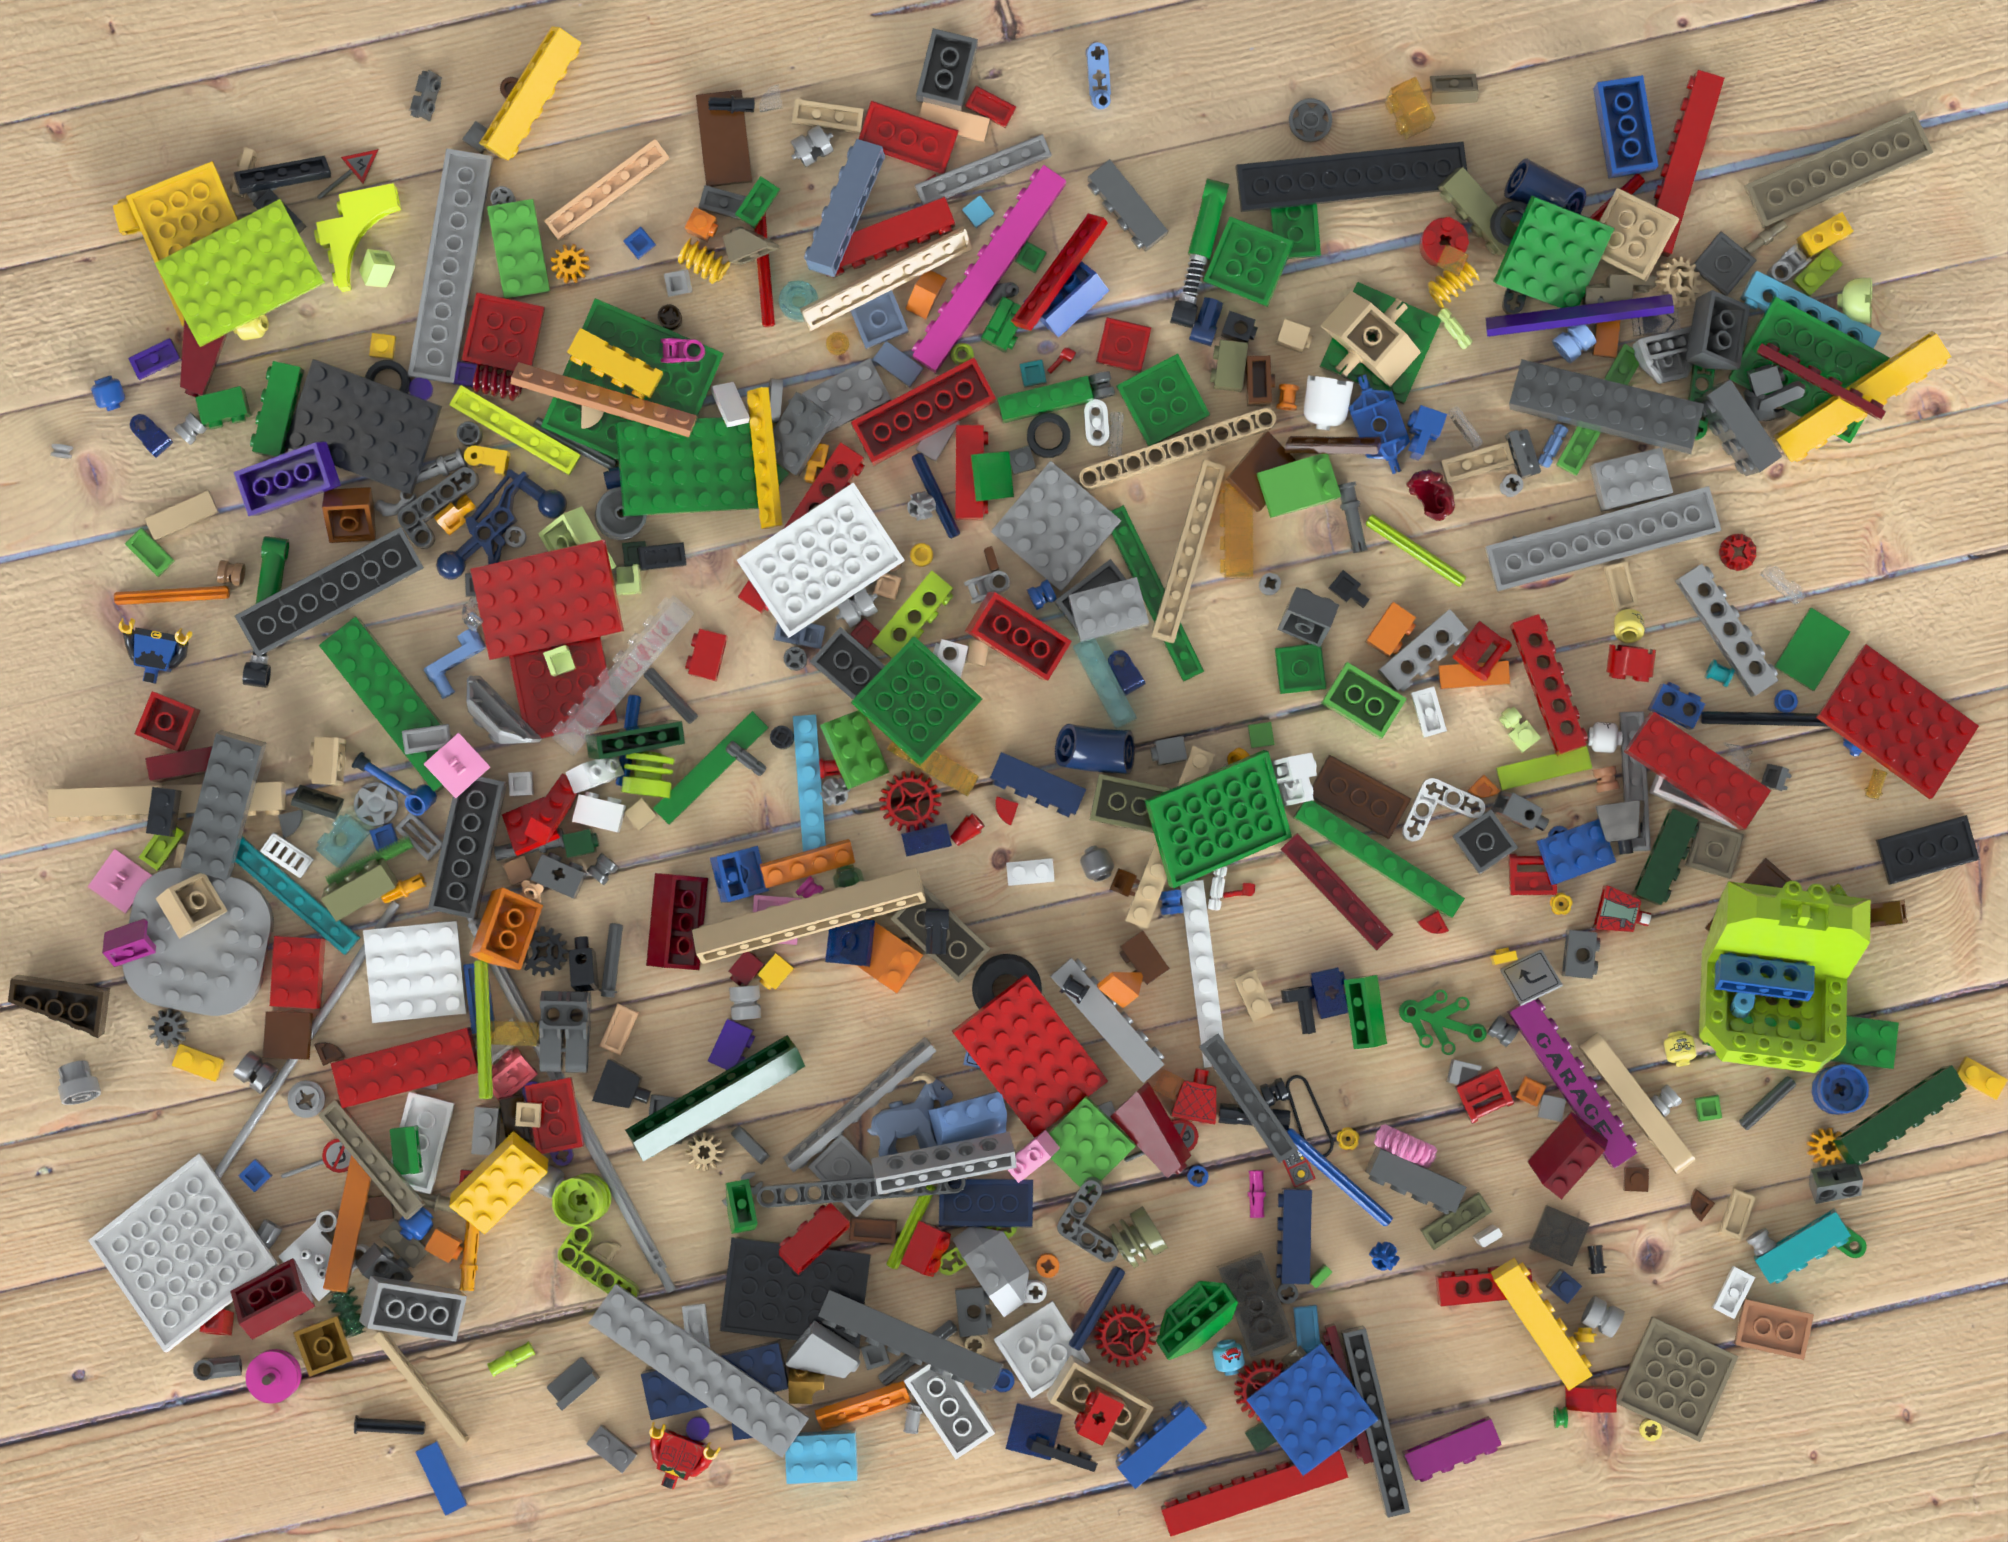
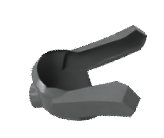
[1743,381,1806,422]

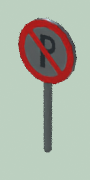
[1124,1119,1199,1162]

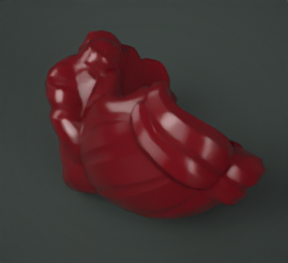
[1406,469,1455,521]

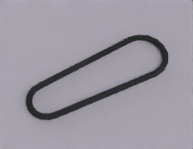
[1286,1075,1334,1157]

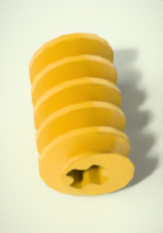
[678,238,730,284]
[1428,259,1479,308]

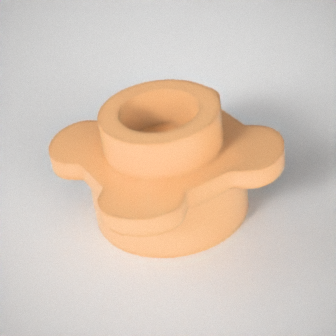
[519,880,544,904]

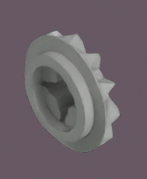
[288,1080,326,1118]

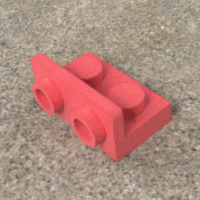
[492,1047,538,1100]

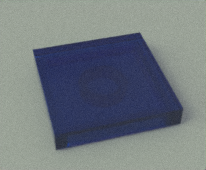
[825,919,875,967]
[1005,1403,1062,1461]

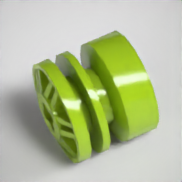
[621,751,675,798]
[552,1173,611,1227]

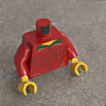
[650,1422,721,1489]

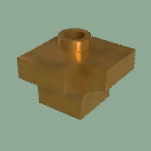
[788,1368,825,1404]

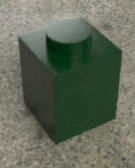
[562,829,600,858]

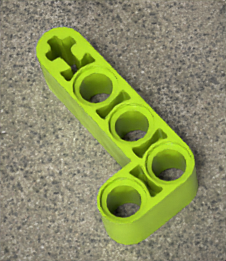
[558,1224,639,1297]

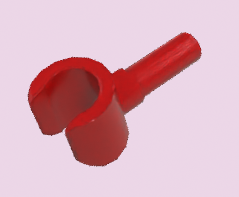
[1047,348,1076,374]
[1223,883,1255,898]

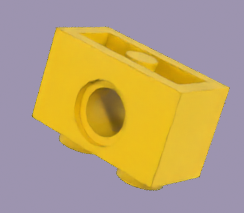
[1796,212,1854,258]

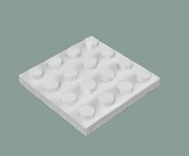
[363,921,466,1023]

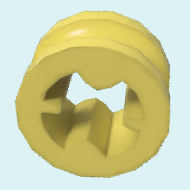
[1639,1419,1662,1441]

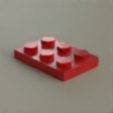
[525,1077,584,1154]

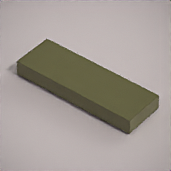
[1420,1192,1492,1250]

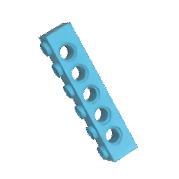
[1740,271,1881,349]

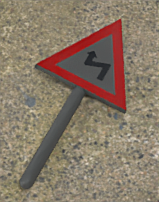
[317,149,379,199]

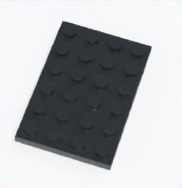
[283,359,442,494]
[720,1237,871,1348]

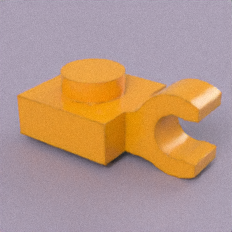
[804,443,829,484]
[434,494,476,536]

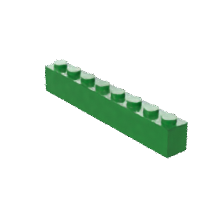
[1293,800,1465,918]

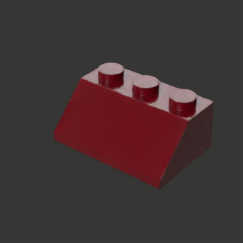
[1527,1111,1608,1200]
[230,1258,315,1340]

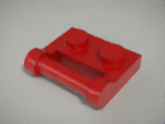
[1452,620,1512,681]
[1508,854,1557,895]
[1455,1066,1514,1124]

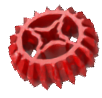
[879,770,942,833]
[1094,1303,1157,1368]
[1234,1358,1287,1422]

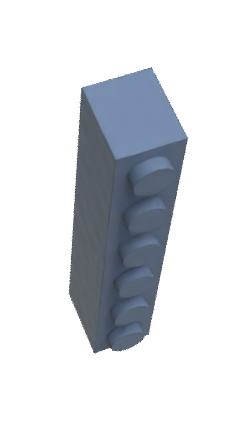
[804,139,885,277]

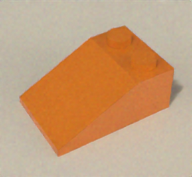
[840,918,924,994]

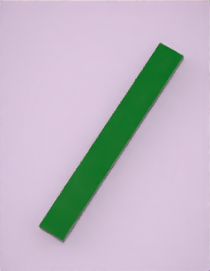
[1111,505,1204,682]

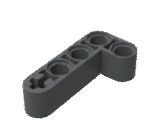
[398,467,479,549]

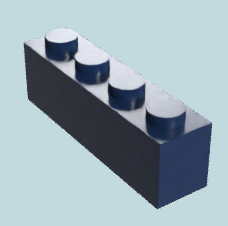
[990,752,1086,818]
[1276,1188,1312,1284]

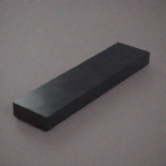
[234,155,331,194]

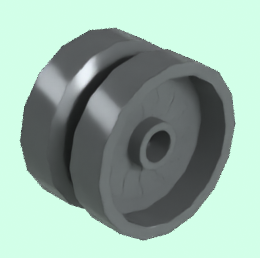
[594,487,647,541]

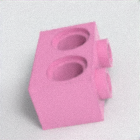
[1008,1130,1060,1183]

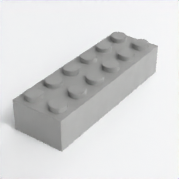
[1050,958,1165,1083]

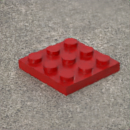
[461,292,545,372]

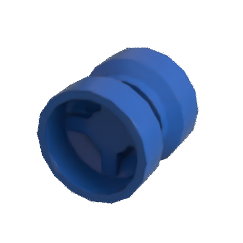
[1027,580,1057,610]
[1159,889,1184,915]

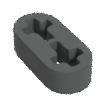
[731,1125,770,1164]

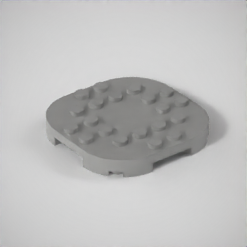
[122,868,274,1016]

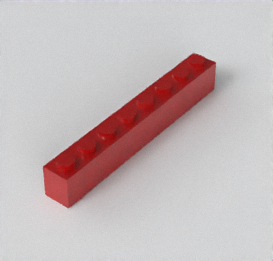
[1653,70,1725,257]
[1161,1450,1349,1537]

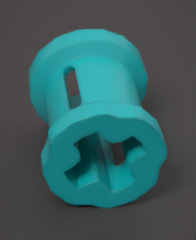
[1705,659,1735,687]

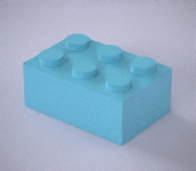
[785,1430,858,1484]

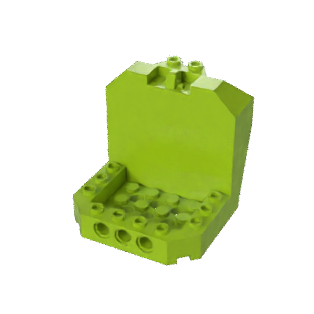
[1699,881,1871,1073]

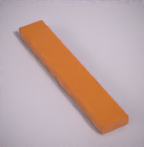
[323,1155,371,1293]

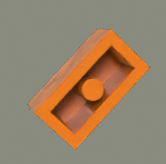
[1365,602,1416,657]

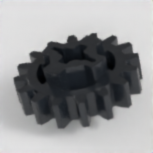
[523,927,569,977]

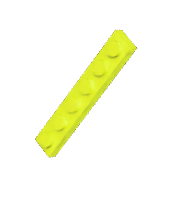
[449,385,581,476]

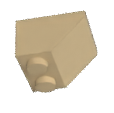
[308,737,347,786]
[155,873,227,939]

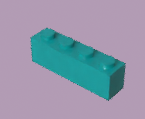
[1754,1208,1851,1284]

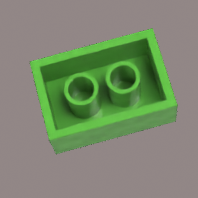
[1321,662,1407,739]

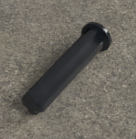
[354,1415,426,1435]

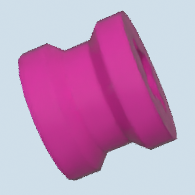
[795,876,824,898]

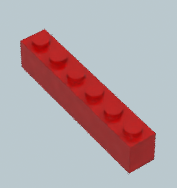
[826,197,955,278]

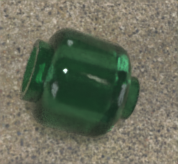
[833,865,865,889]

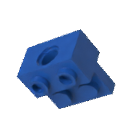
[1407,405,1447,461]
[710,846,769,903]

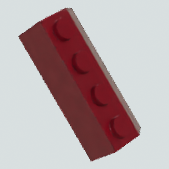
[646,873,708,970]

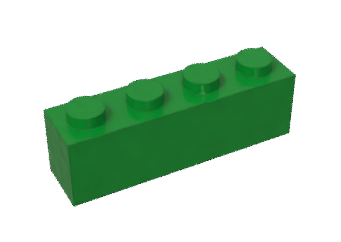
[250,361,304,458]
[997,376,1093,424]

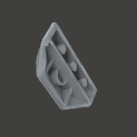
[1633,328,1693,384]
[467,676,542,744]
[952,1227,1029,1317]

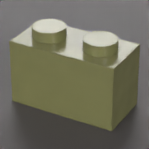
[1210,340,1248,392]

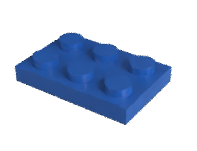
[1537,819,1616,885]

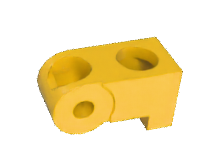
[464,446,511,476]

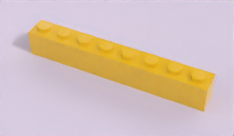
[1773,331,1951,462]

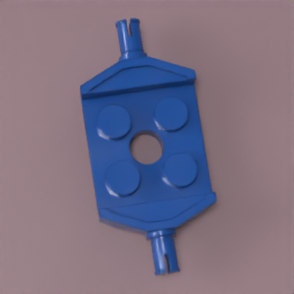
[1349,374,1410,474]

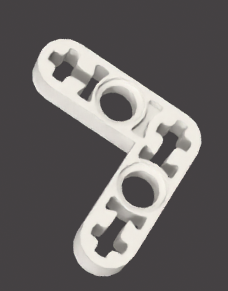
[1402,778,1485,841]

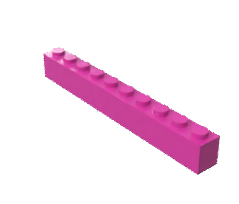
[912,165,1066,374]

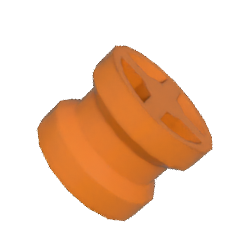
[1036,1253,1059,1278]

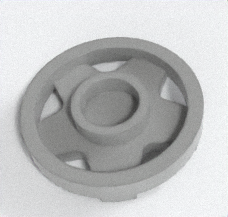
[354,782,398,826]

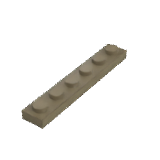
[319,1099,425,1220]

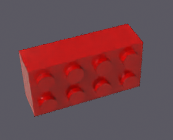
[965,592,1072,681]

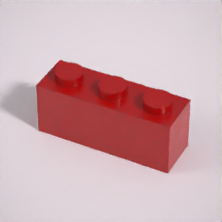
[524,773,579,845]
[779,1203,850,1275]

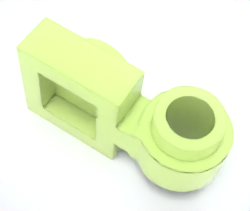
[1499,707,1541,752]

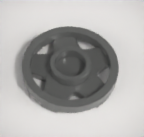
[1289,98,1332,142]

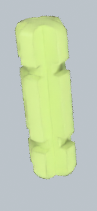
[1437,308,1472,349]

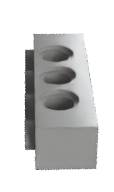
[1378,609,1468,692]

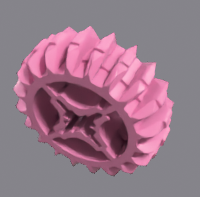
[1374,1124,1437,1168]

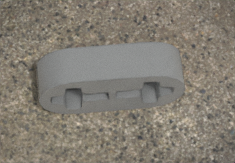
[768,378,783,423]

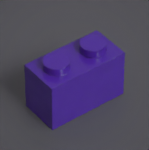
[708,1018,756,1070]

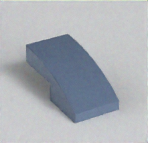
[773,622,826,649]

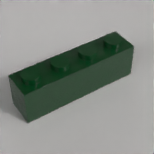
[585,720,685,760]
[1632,808,1699,905]

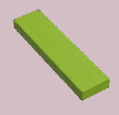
[1496,746,1592,790]

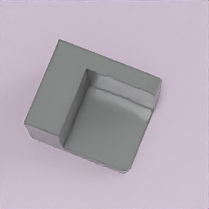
[1446,1059,1481,1085]

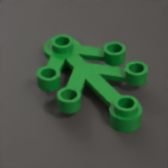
[1399,989,1487,1055]

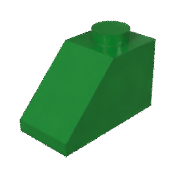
[726,1179,758,1234]

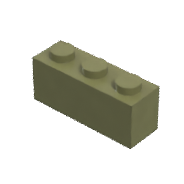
[321,858,398,922]

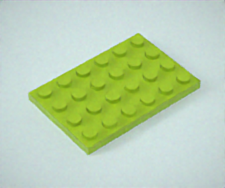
[155,199,325,347]

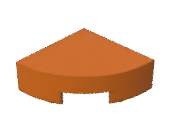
[1467,775,1500,798]

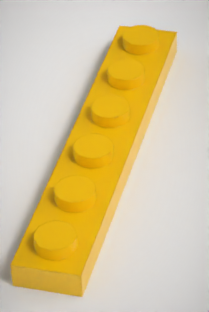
[747,387,783,529]

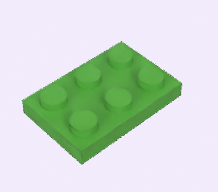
[820,710,890,790]

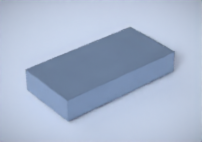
[873,341,924,387]

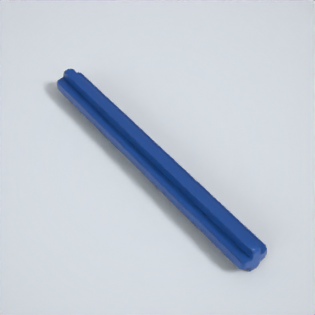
[1286,1128,1393,1226]

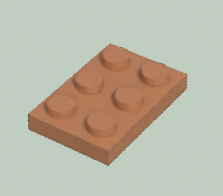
[1734,1298,1814,1360]

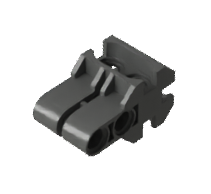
[539,991,592,1073]

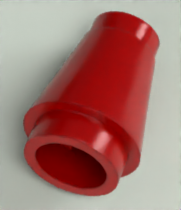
[950,813,985,846]

